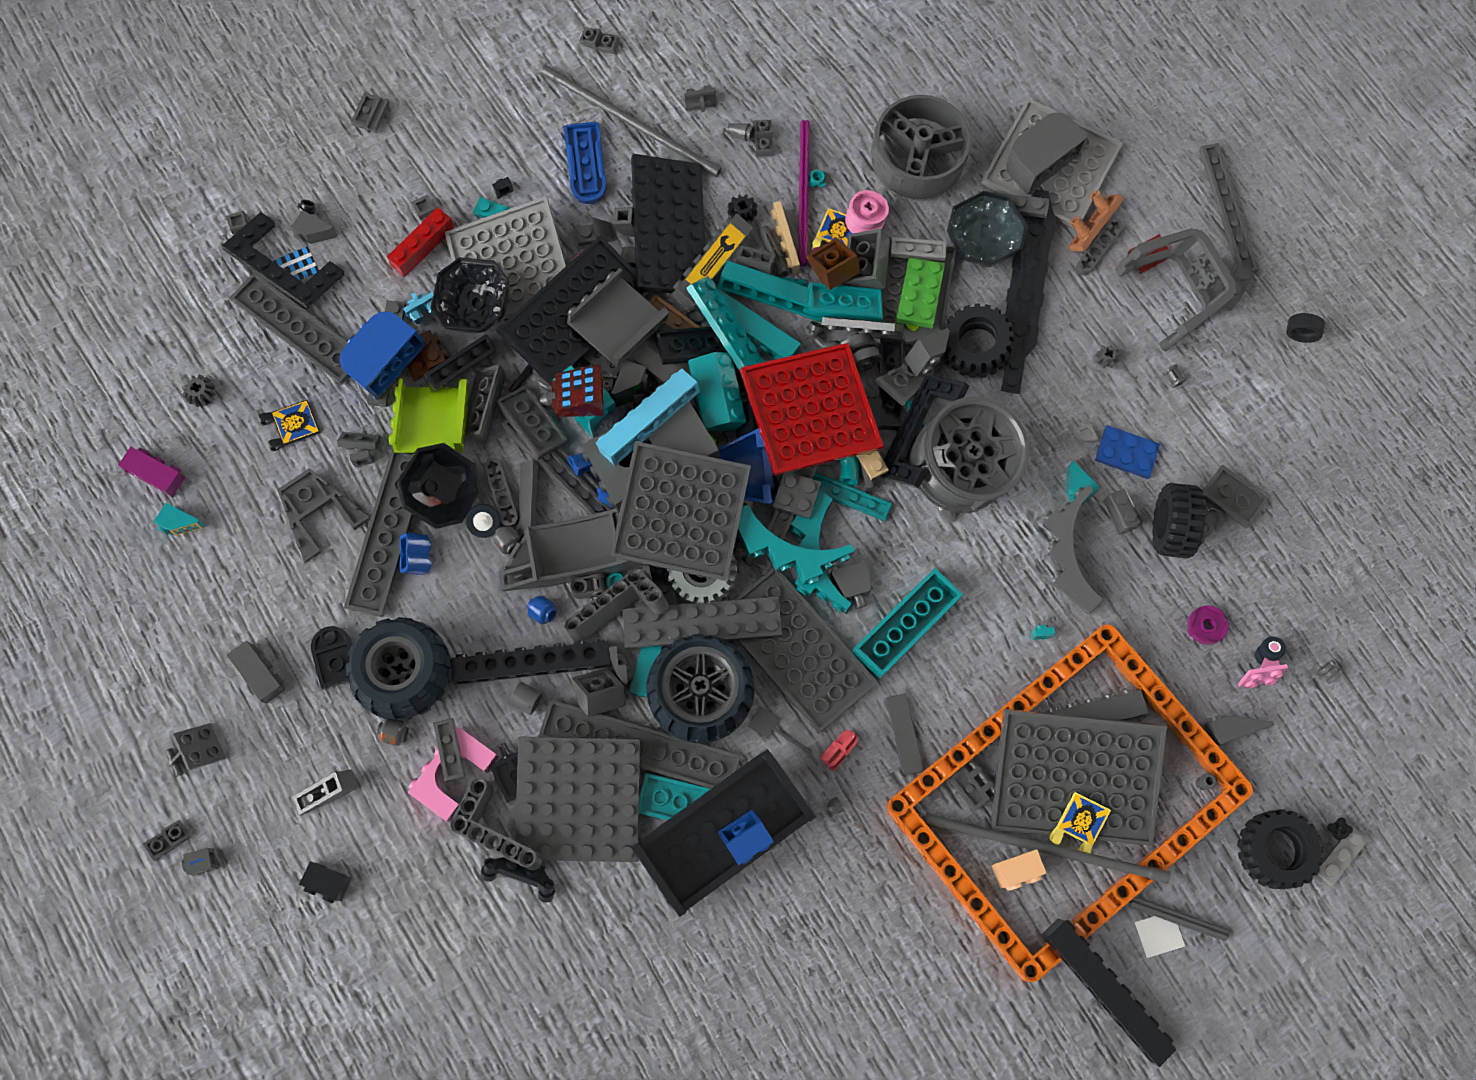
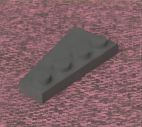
[875,356,947,406]

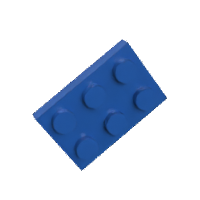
[1094,425,1160,479]

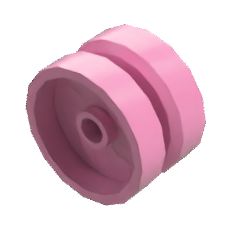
[845,190,889,233]

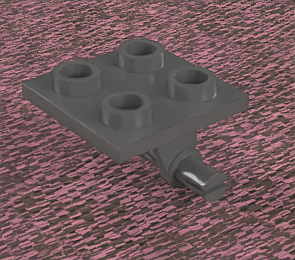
[164,723,226,777]

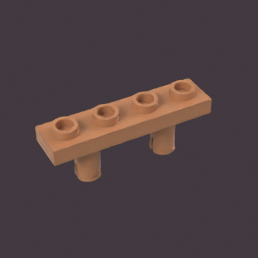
[1068,190,1124,252]

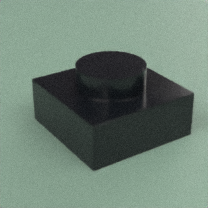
[492,177,514,199]

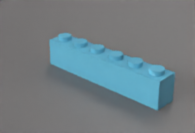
[596,369,700,466]

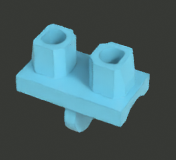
[403,292,435,325]

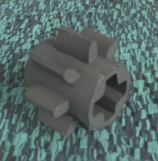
[1095,345,1120,368]

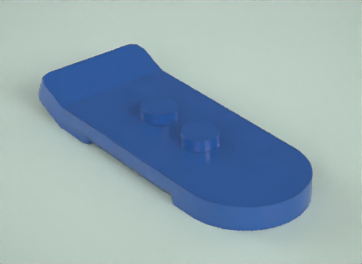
[564,122,607,204]

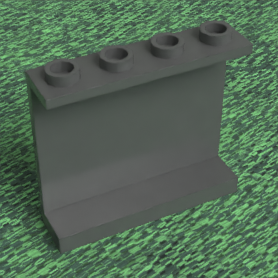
[567,268,670,367]

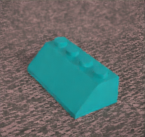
[688,352,746,431]

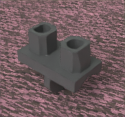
[684,85,717,112]

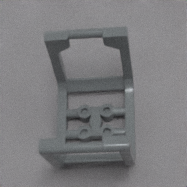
[1115,228,1236,351]

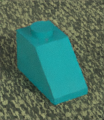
[1066,461,1100,507]

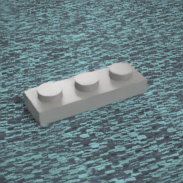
[890,237,947,261]
[1317,826,1369,885]

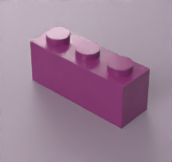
[118,447,185,497]

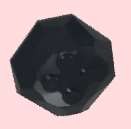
[397,443,481,529]

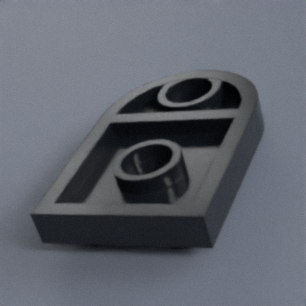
[311,626,352,690]

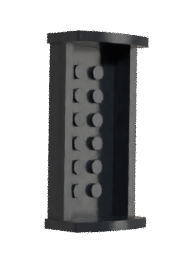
[631,748,816,917]

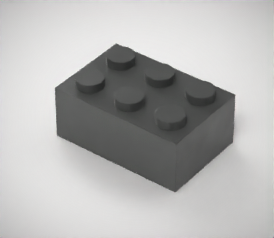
[843,229,891,289]

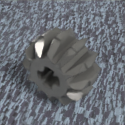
[181,374,216,407]

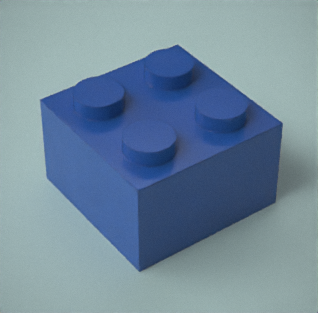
[718,810,774,865]

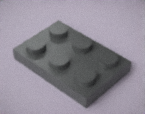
[1203,465,1270,529]

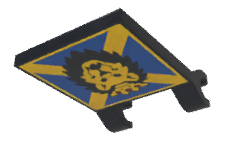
[258,400,320,451]

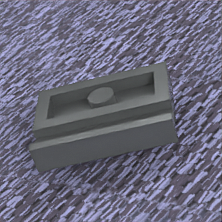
[351,92,389,133]

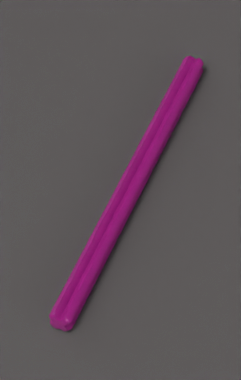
[798,120,810,266]

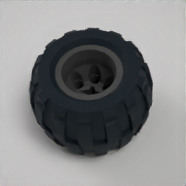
[346,617,452,721]

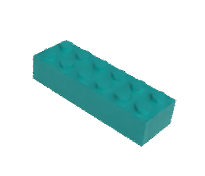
[852,568,963,680]

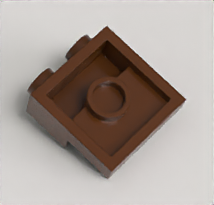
[407,330,448,382]

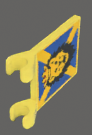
[812,208,852,250]
[1049,792,1111,853]

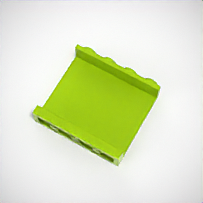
[389,378,469,453]

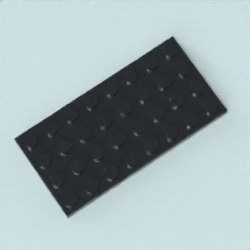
[631,154,706,293]
[496,235,650,386]

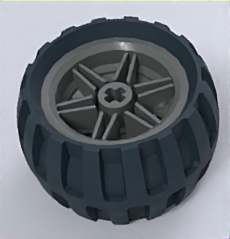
[646,634,755,743]

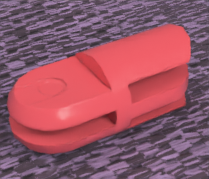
[820,730,858,771]

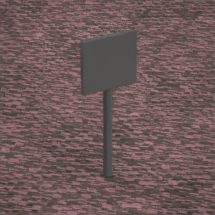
[748,706,811,753]

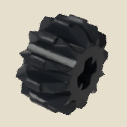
[728,193,758,223]

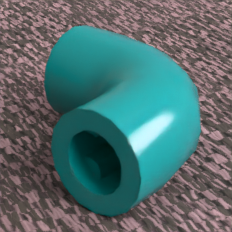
[839,456,860,486]

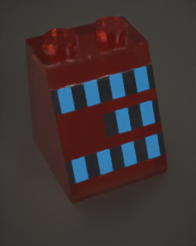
[551,365,604,417]

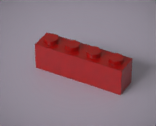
[387,207,455,277]

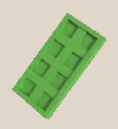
[896,257,945,329]

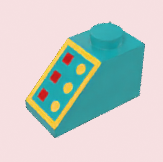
[153,503,205,536]

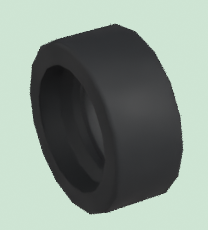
[1286,313,1325,343]

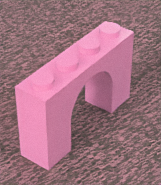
[408,727,499,823]

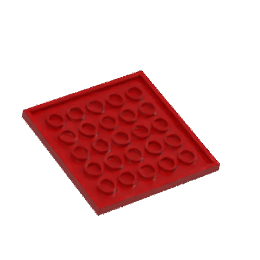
[740,343,884,476]

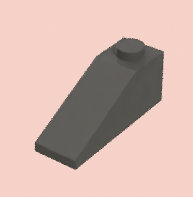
[1204,715,1274,746]
[293,769,359,815]

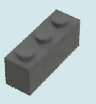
[227,640,285,704]

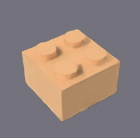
[991,850,1046,891]

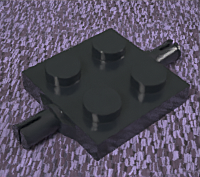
[489,743,518,803]

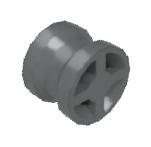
[1318,660,1344,684]

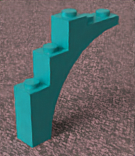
[790,490,852,614]
[737,505,855,585]

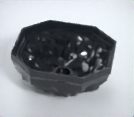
[430,257,510,334]

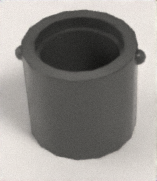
[509,682,543,715]

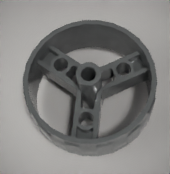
[871,95,971,199]

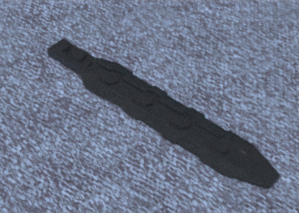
[1001,189,1056,394]

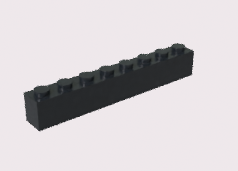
[1041,918,1177,1068]

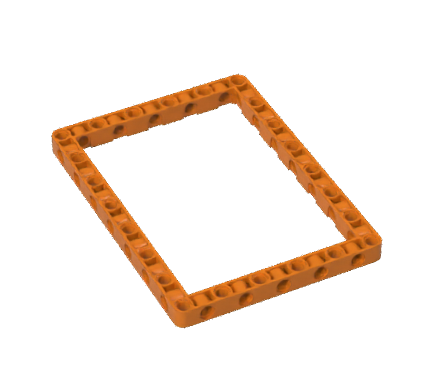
[886,624,1253,982]

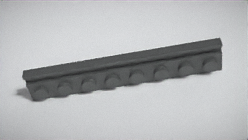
[501,420,613,515]

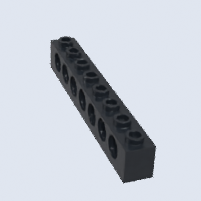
[450,639,611,685]

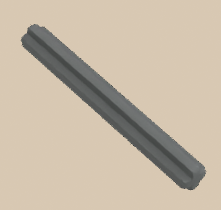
[1129,896,1230,941]

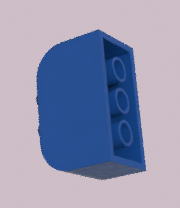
[340,311,426,400]

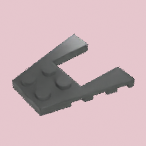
[277,468,370,563]

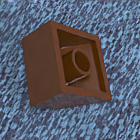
[806,238,860,290]

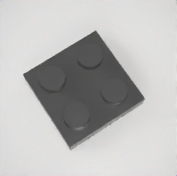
[773,472,821,519]

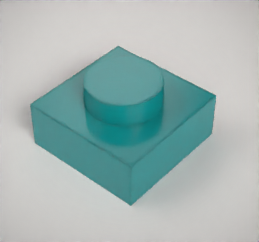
[1031,625,1055,640]

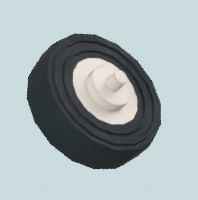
[466,504,501,538]

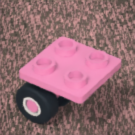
[1238,636,1288,689]

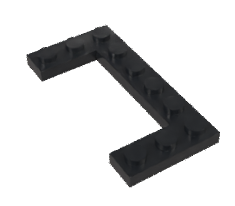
[222,212,345,309]
[879,375,969,489]

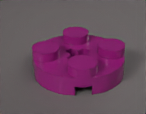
[1187,605,1228,645]

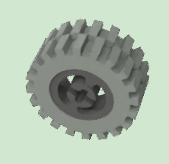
[667,554,738,604]

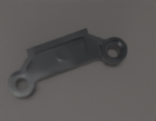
[480,854,555,903]

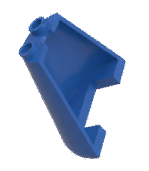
[718,428,777,504]

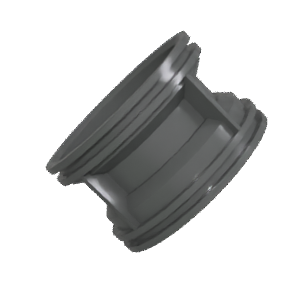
[910,396,1029,513]

